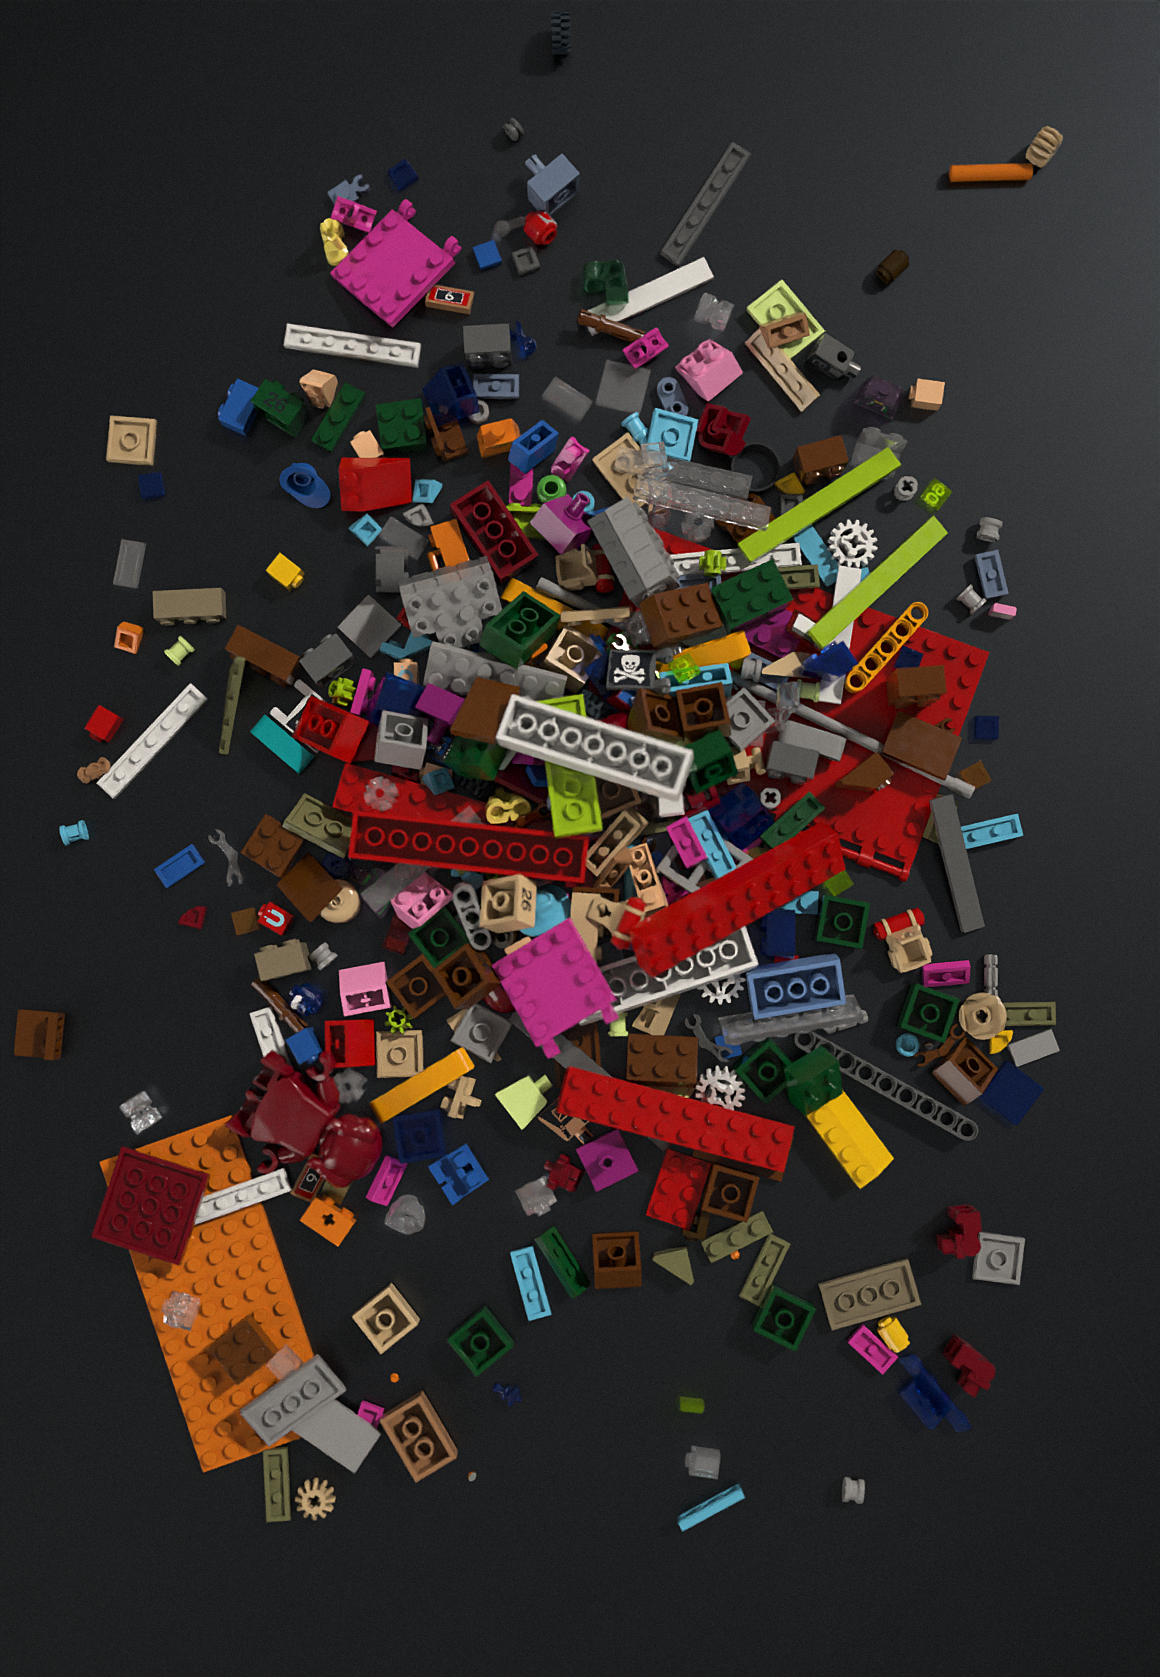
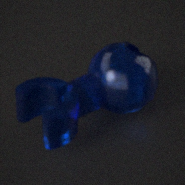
[510,321,537,355]

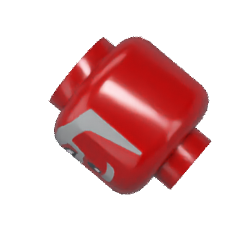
[524,210,557,245]

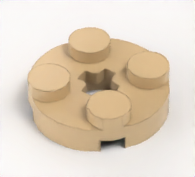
[959,993,1007,1040]

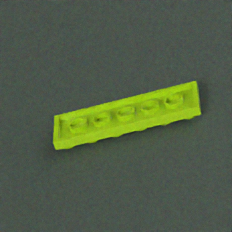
[537,694,603,838]

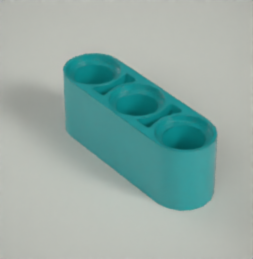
[250,714,314,774]

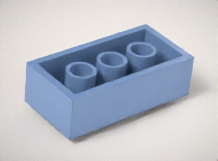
[745,953,846,1019]

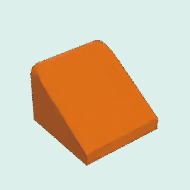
[114,622,144,654]

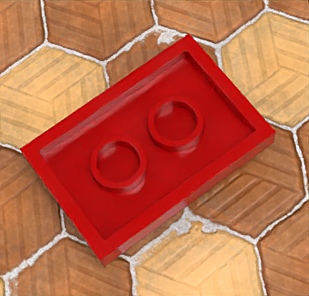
[646,1148,711,1230]

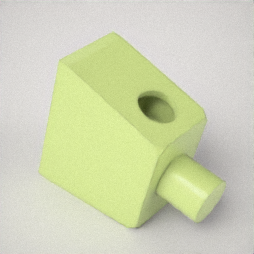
[495,1075,553,1129]

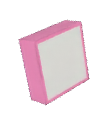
[988,603,1017,620]

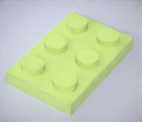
[747,280,825,360]

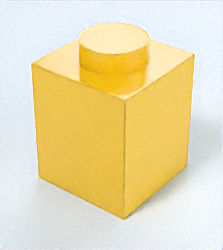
[266,553,304,591]

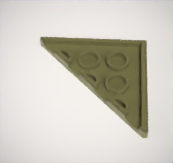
[219,657,245,755]

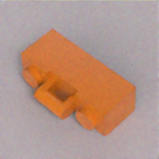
[427,519,469,572]

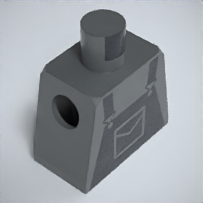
[804,333,861,379]

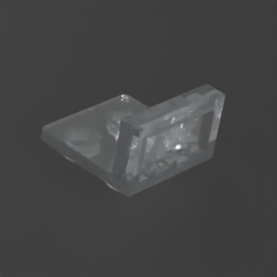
[850,427,907,478]

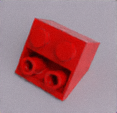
[325,1019,375,1068]

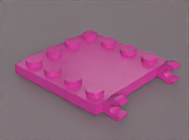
[330,199,462,328]
[492,918,619,1059]

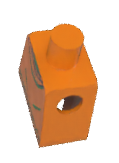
[477,419,520,458]

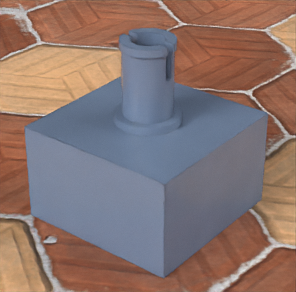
[525,154,580,216]

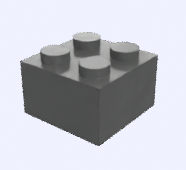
[463,323,512,369]
[299,633,357,689]
[765,741,819,785]

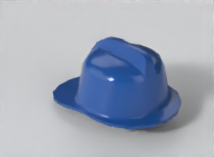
[280,463,330,508]

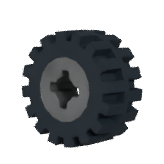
[579,689,615,720]

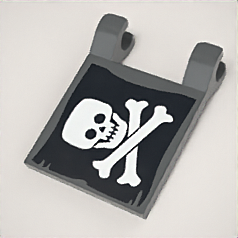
[606,648,673,695]

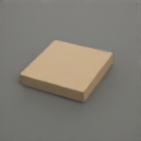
[106,416,157,465]
[376,1030,424,1078]

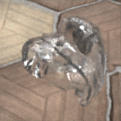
[385,1194,426,1235]

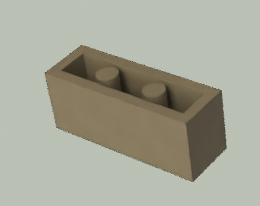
[153,588,226,625]

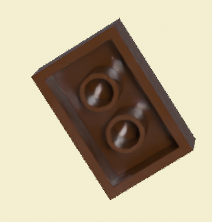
[639,583,723,647]
[225,625,303,688]
[886,665,946,709]
[626,1034,698,1088]

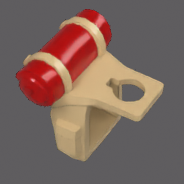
[556,543,615,593]
[588,896,646,949]
[873,908,932,973]

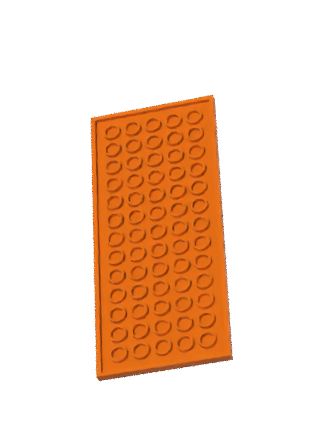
[100,1115,314,1473]

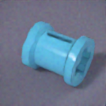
[59,820,89,846]

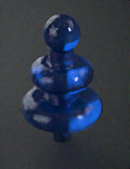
[493,1384,522,1406]

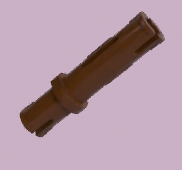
[577,309,645,342]
[251,976,308,1034]

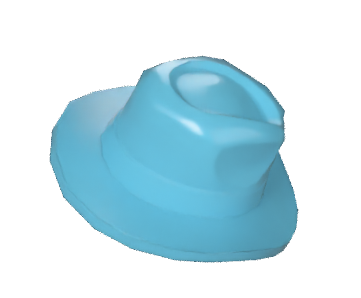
[519,884,571,937]

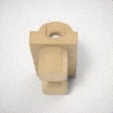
[440,1076,481,1119]

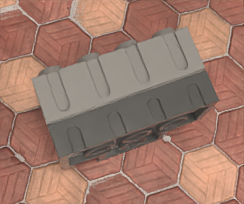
[588,497,681,610]
[398,556,502,648]

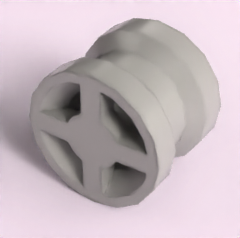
[976,517,1003,542]
[740,657,762,682]
[309,942,338,971]
[842,1477,865,1504]

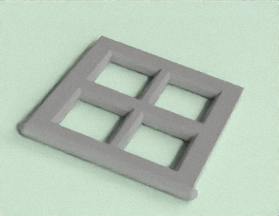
[656,837,753,893]

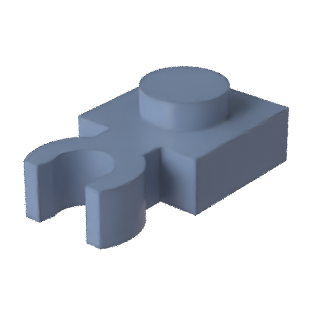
[327,175,370,204]

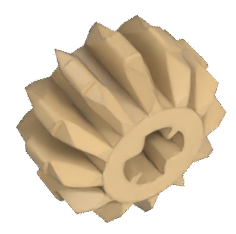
[1026,126,1063,168]
[295,1478,336,1521]

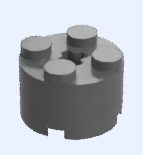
[375,546,409,593]

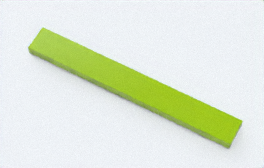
[738,447,901,564]
[806,516,948,649]

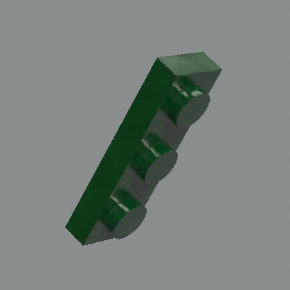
[311,382,366,453]
[759,791,825,850]
[534,1226,591,1299]

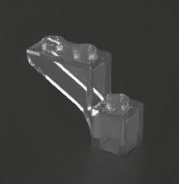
[641,441,671,528]

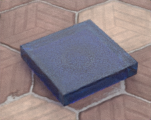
[979,1060,1044,1126]

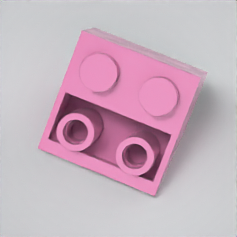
[675,339,743,401]
[391,872,453,929]
[339,962,393,1016]

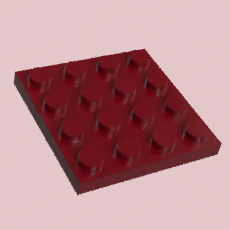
[92,1146,211,1266]

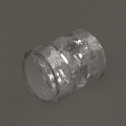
[694,292,734,332]
[119,1091,163,1134]

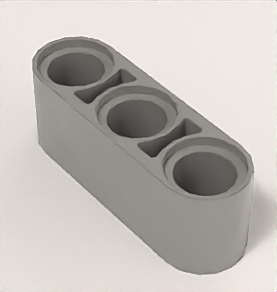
[777,720,847,762]
[453,881,491,950]

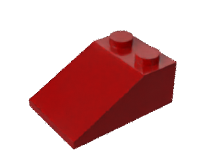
[339,458,412,511]
[292,696,369,764]

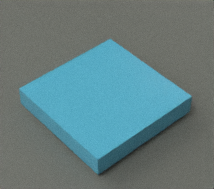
[645,408,698,464]

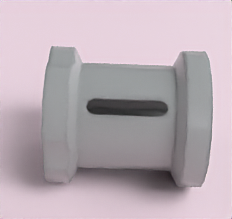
[894,476,918,501]
[956,585,987,615]
[758,788,781,810]

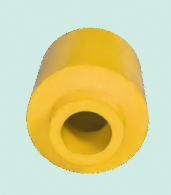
[877,1316,910,1353]

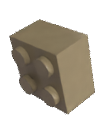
[254,939,313,981]

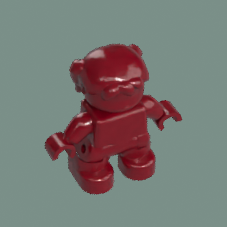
[225,1050,382,1188]

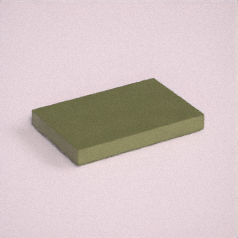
[282,793,353,859]

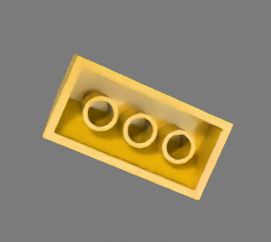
[805,1089,894,1189]

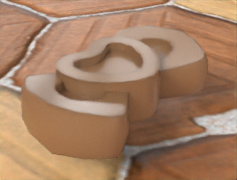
[77,757,110,783]

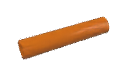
[949,163,1033,182]

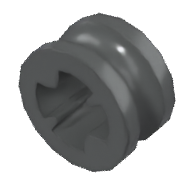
[503,118,525,142]

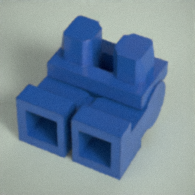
[428,1144,489,1205]

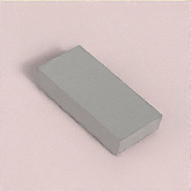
[1007,1029,1060,1067]

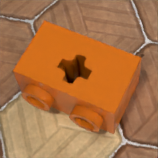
[300,1194,356,1246]

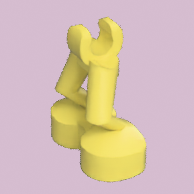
[320,218,348,266]
[485,787,531,824]

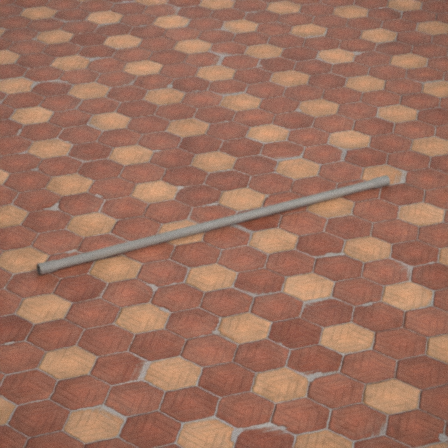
[536,577,975,799]

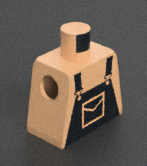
[538,1097,593,1145]

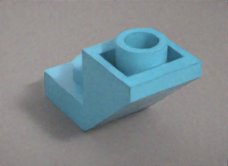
[379,633,432,660]

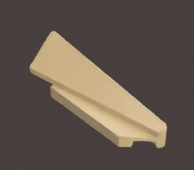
[632,993,681,1035]

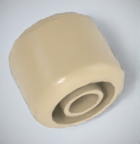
[320,879,362,923]

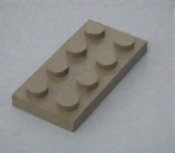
[818,1258,921,1330]

